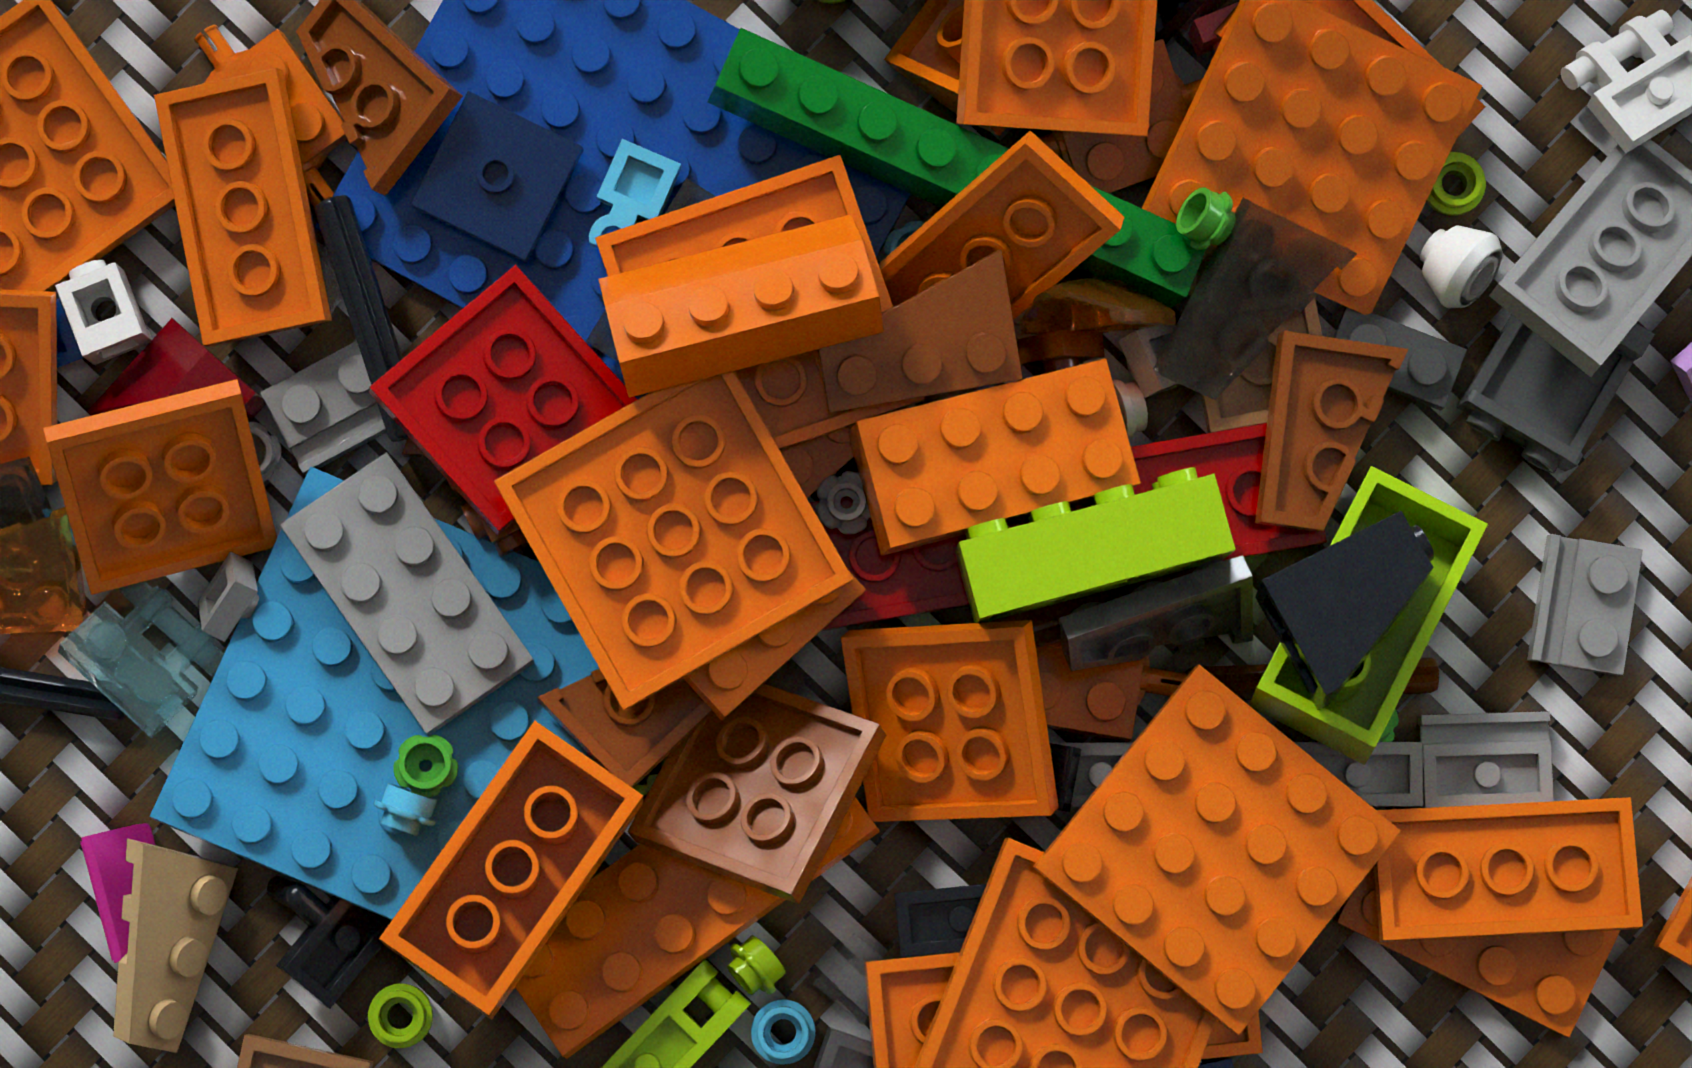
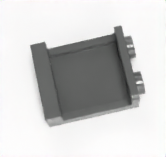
[1456,314,1655,473]

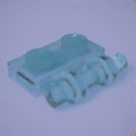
[58,581,224,738]

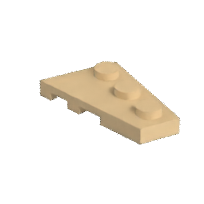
[113,838,238,1053]

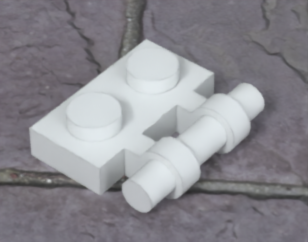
[1560,10,1692,153]

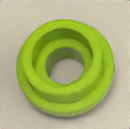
[1427,152,1486,216]
[368,983,433,1048]

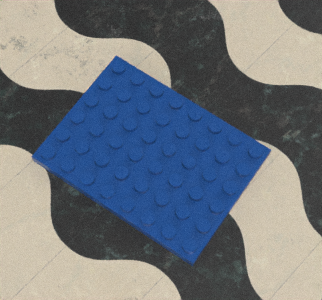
[315,0,912,399]

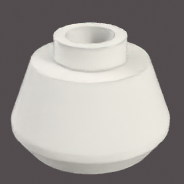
[1420,225,1503,308]

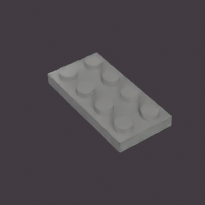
[1489,139,1692,377]
[280,452,534,737]

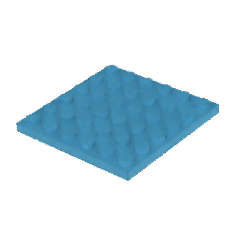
[150,466,599,921]

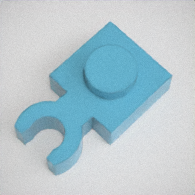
[589,139,682,249]

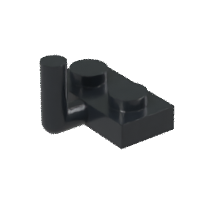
[267,876,391,1009]

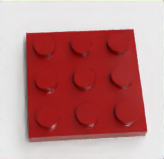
[369,265,638,536]

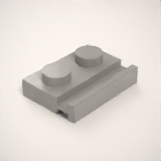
[260,341,387,475]
[1527,534,1643,676]
[1417,711,1554,808]

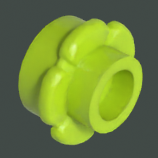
[727,935,786,995]

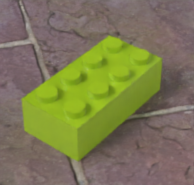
[1249,466,1488,765]
[955,467,1236,623]

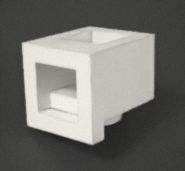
[55,260,152,365]

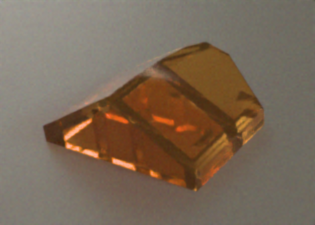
[1020,278,1176,335]

